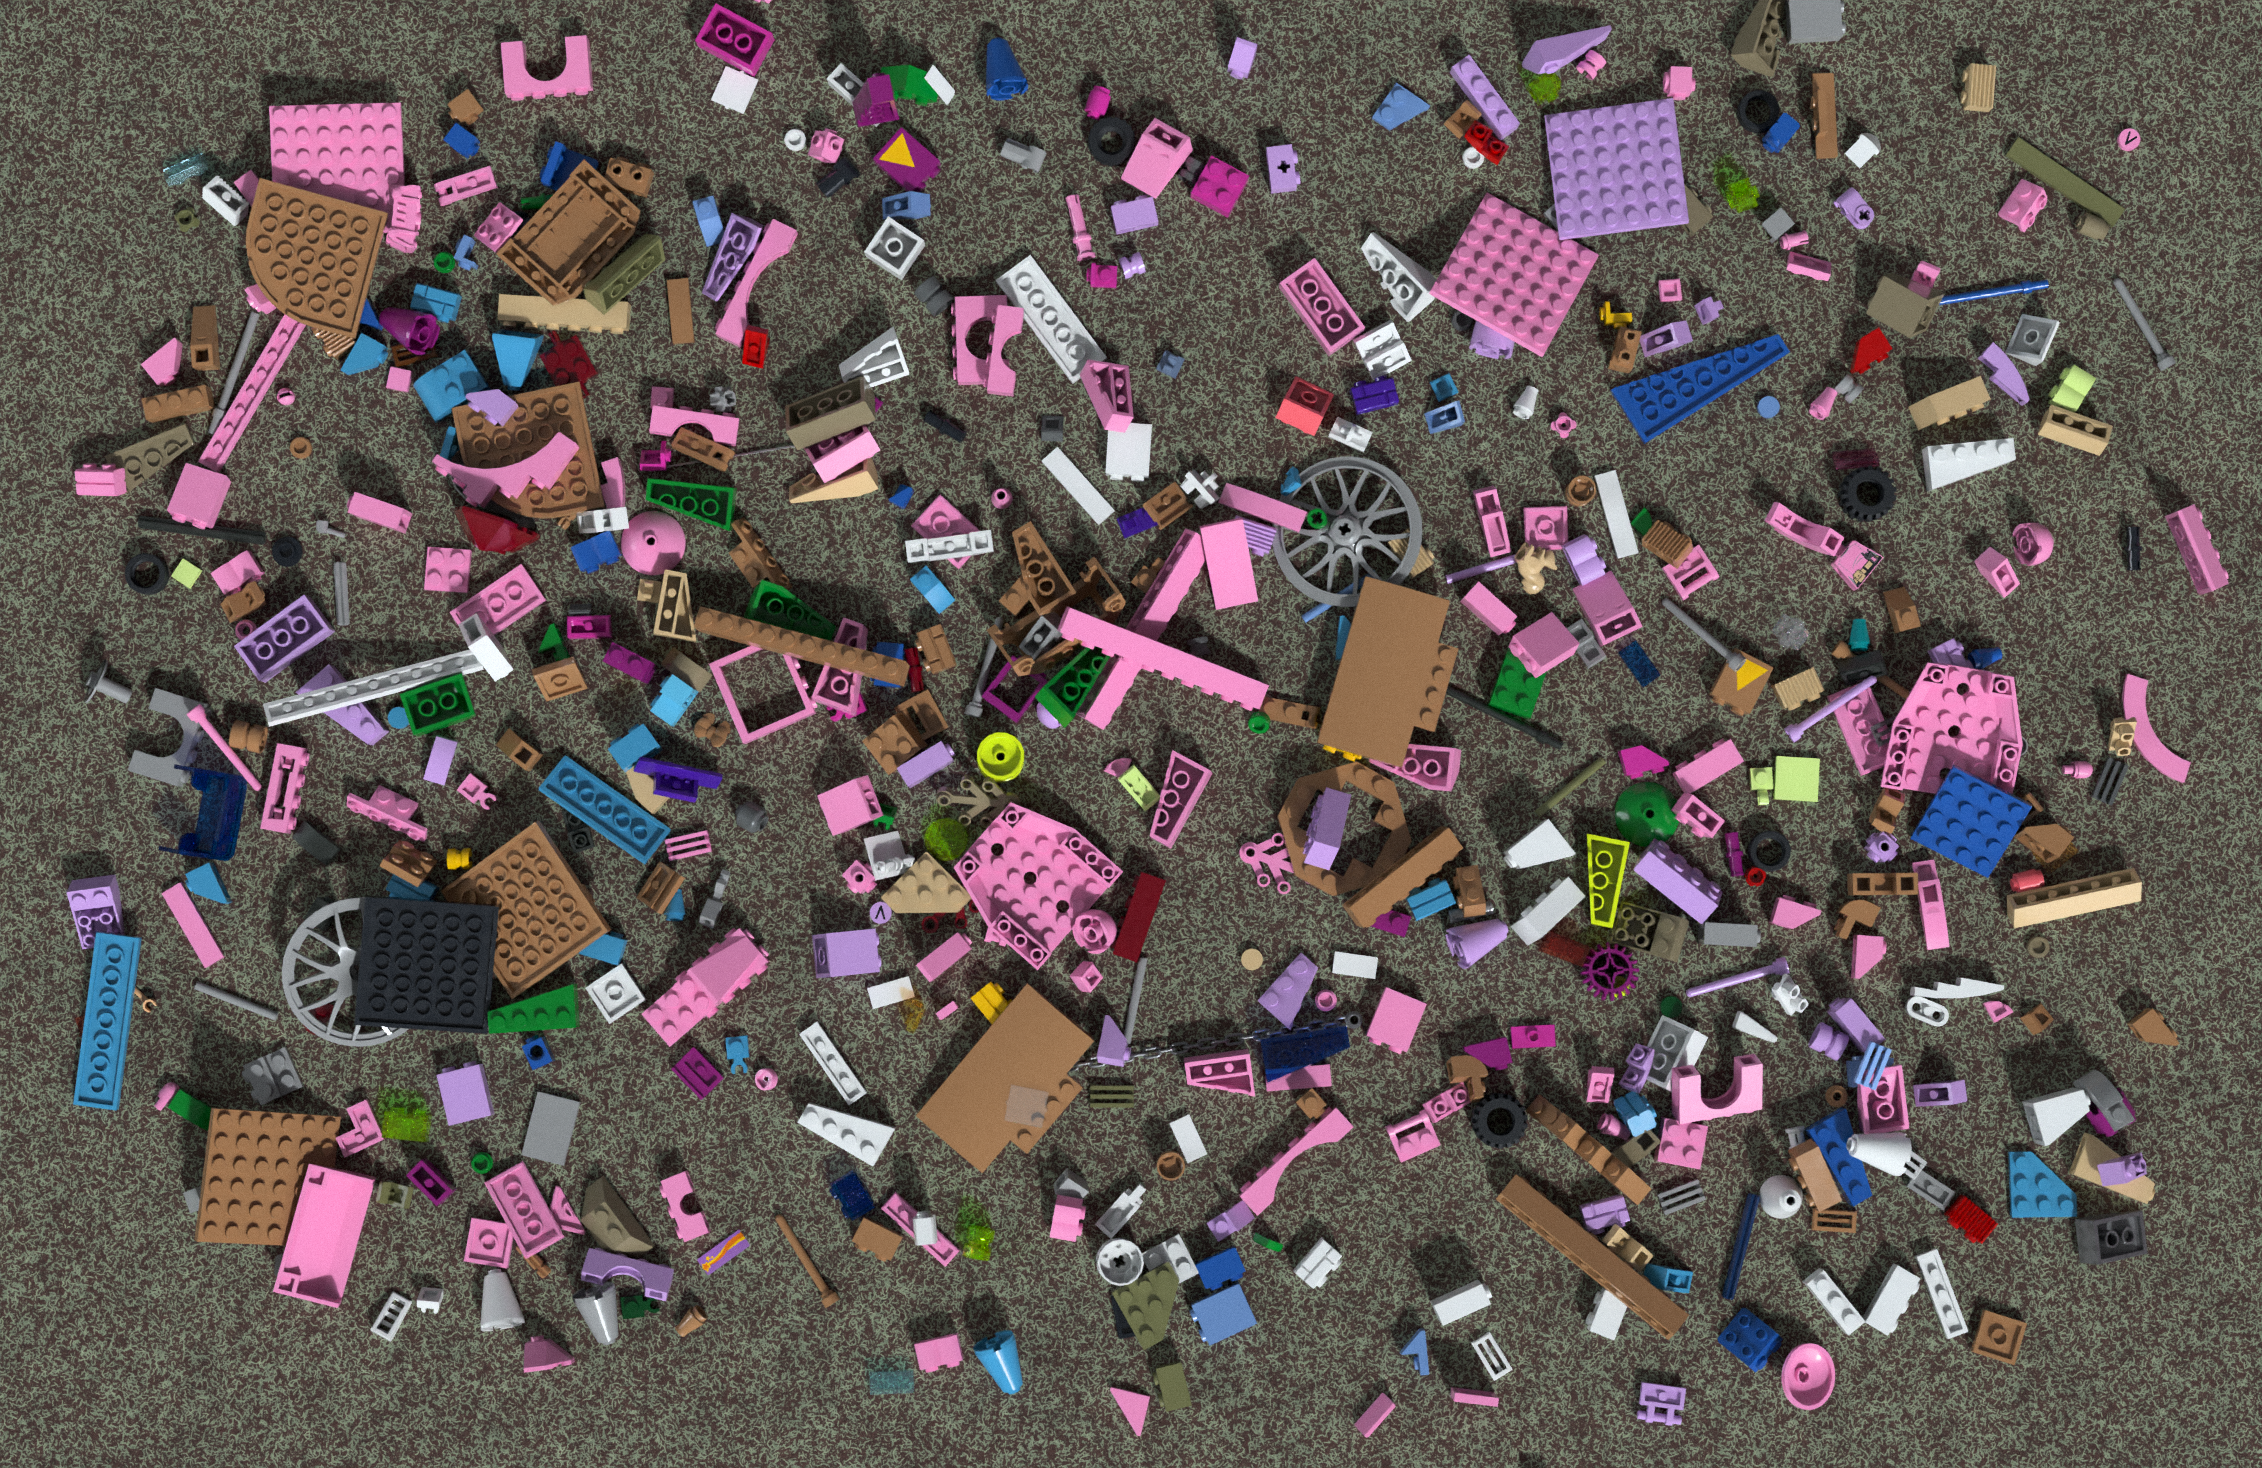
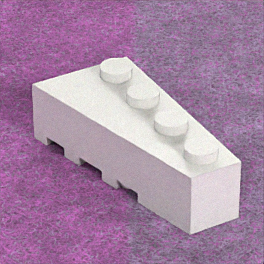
[1922,438,2016,492]
[797,1102,896,1166]

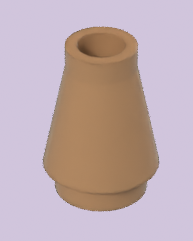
[675,1305,708,1337]

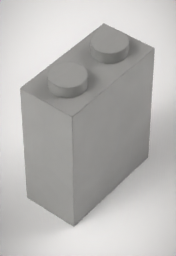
[1785,0,1846,44]
[1697,922,1761,947]

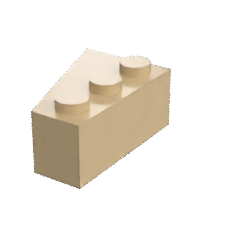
[1908,376,1991,430]

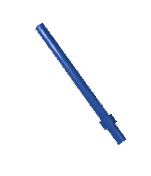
[1939,280,2049,305]

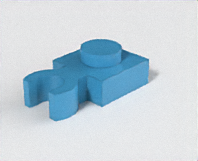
[725,1035,750,1074]

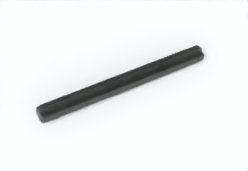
[138,516,267,545]

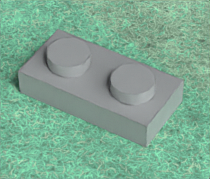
[1905,1170,1955,1210]

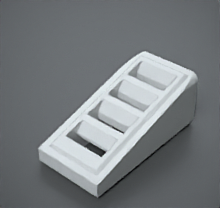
[1732,1011,1778,1043]
[370,1291,412,1342]

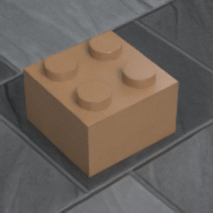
[862,712,928,775]

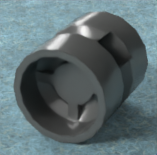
[914,276,954,317]

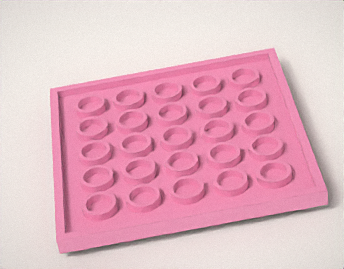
[269,103,405,233]
[1429,192,1599,357]

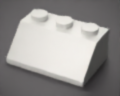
[1646,1015,1708,1092]

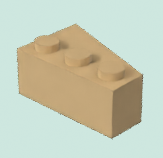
[653,569,696,642]

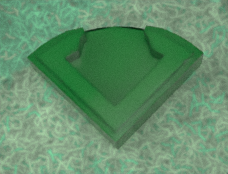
[1630,507,1652,536]
[1252,1232,1283,1252]

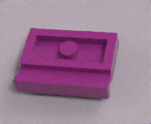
[671,1047,725,1100]

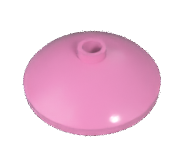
[621,511,686,575]
[1781,1343,1835,1410]

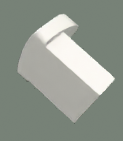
[1845,133,1881,168]

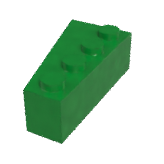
[645,478,737,531]
[488,984,580,1034]

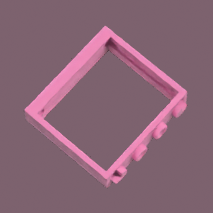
[709,646,818,744]

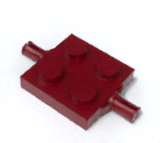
[539,330,598,398]

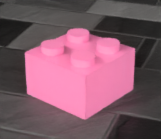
[1654,1117,1708,1169]

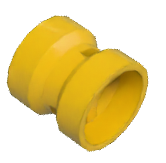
[447,848,472,870]

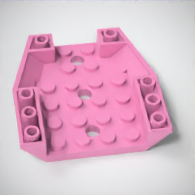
[1880,662,2023,794]
[953,802,1123,970]

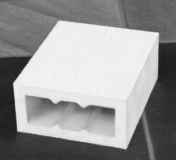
[1106,423,1152,482]
[458,613,514,681]
[1430,1280,1492,1326]

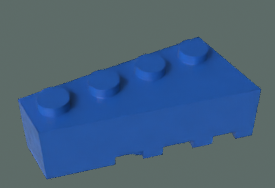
[1805,1107,1872,1206]

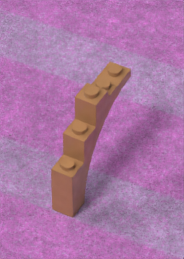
[1526,1094,1651,1205]

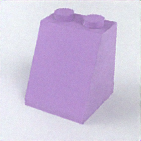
[812,929,881,978]

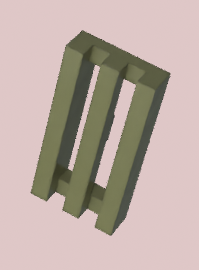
[1090,1085,1134,1108]

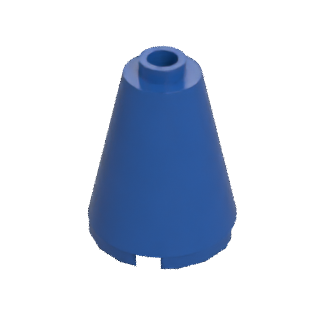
[986,37,1028,101]

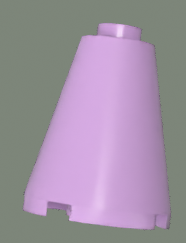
[1445,919,1508,969]

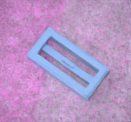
[1854,1041,1892,1090]

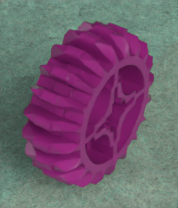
[1580,942,1639,1001]

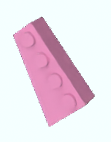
[811,617,868,717]
[1150,750,1212,849]

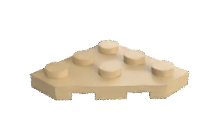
[881,851,972,913]

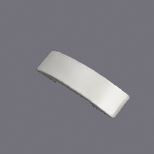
[905,530,994,563]

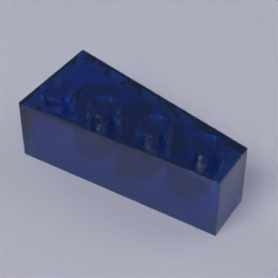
[1260,1026,1350,1084]

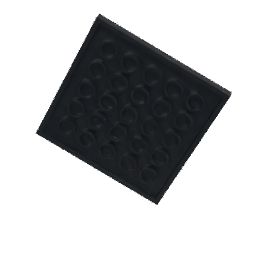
[354,895,499,1034]

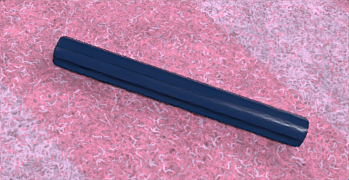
[1722,1193,1760,1300]

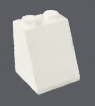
[1503,819,1576,869]
[2022,1088,2090,1146]

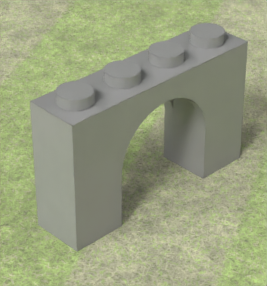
[128,688,211,787]

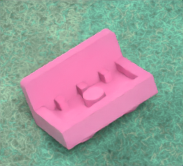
[1998,179,2047,232]

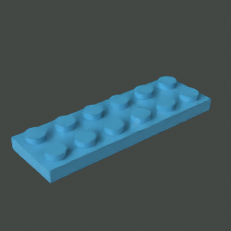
[539,755,671,864]

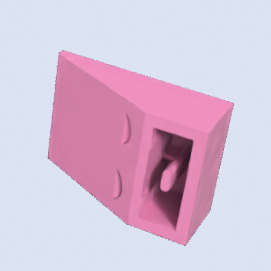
[1121,118,1193,199]
[1572,571,1643,647]

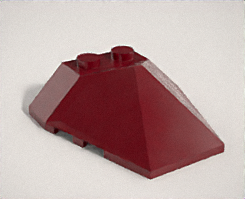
[454,506,540,555]

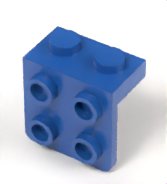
[540,142,599,191]
[1718,1308,1783,1373]

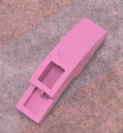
[1912,860,1949,950]

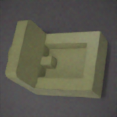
[376,1181,414,1209]

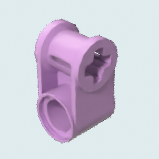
[1834,187,1874,229]

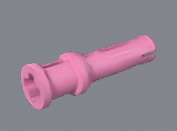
[1065,194,1096,261]

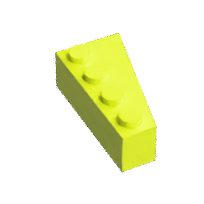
[1587,834,1630,928]

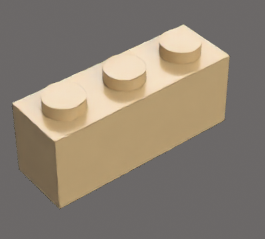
[2038,405,2113,456]

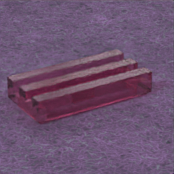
[1832,448,1879,470]

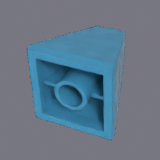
[492,329,544,391]

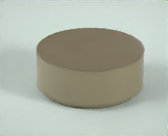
[2026,936,2049,958]

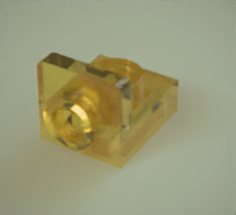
[904,999,926,1034]

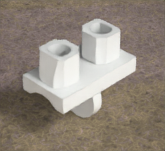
[1328,417,1373,453]
[1181,469,1220,509]
[1771,974,1809,1016]

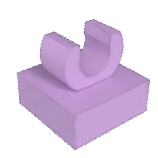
[1694,297,1724,325]

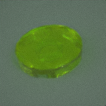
[924,817,968,861]

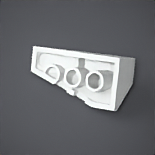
[1361,232,1437,322]

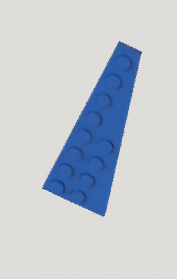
[1610,334,1790,444]

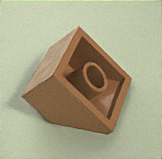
[2014,824,2074,863]

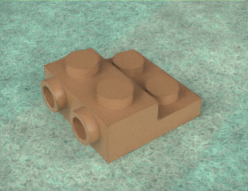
[380,840,438,887]

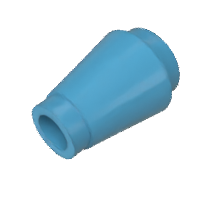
[664,889,686,921]

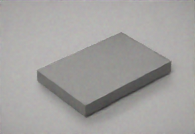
[521,1091,581,1166]

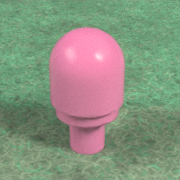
[2062,761,2093,778]
[154,1082,180,1111]

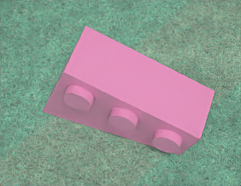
[1184,1049,1255,1096]

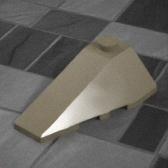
[1731,0,1785,77]

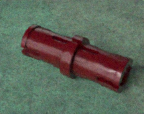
[904,647,925,692]

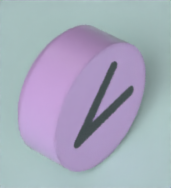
[870,902,892,924]

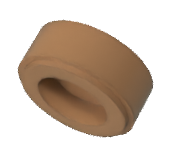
[290,437,313,459]

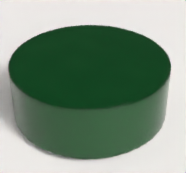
[1660,996,1682,1018]

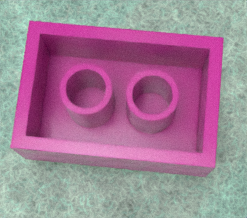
[695,3,775,77]

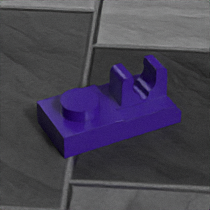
[1117,507,1158,539]

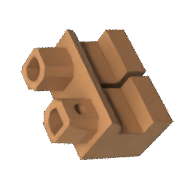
[1608,327,1642,374]

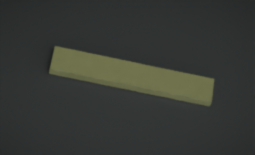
[2005,137,2125,228]

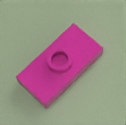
[1510,1024,1556,1049]

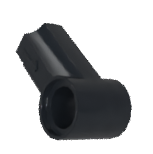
[816,156,861,198]

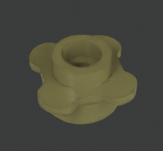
[175,207,200,232]

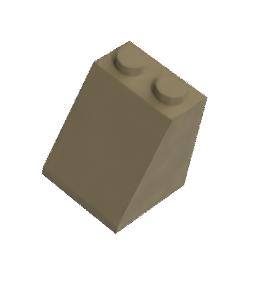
[1866,272,1945,338]

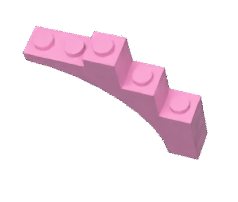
[432,432,579,508]

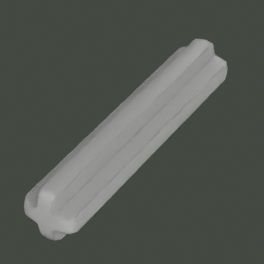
[333,562,350,626]

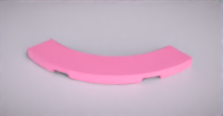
[2122,674,2191,783]

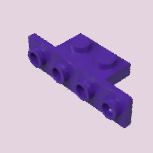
[634,757,723,803]

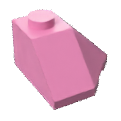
[524,1335,575,1373]

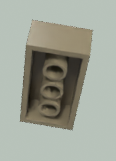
[785,375,876,450]

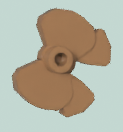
[694,713,731,747]

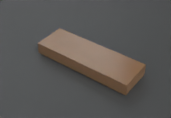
[667,278,695,345]

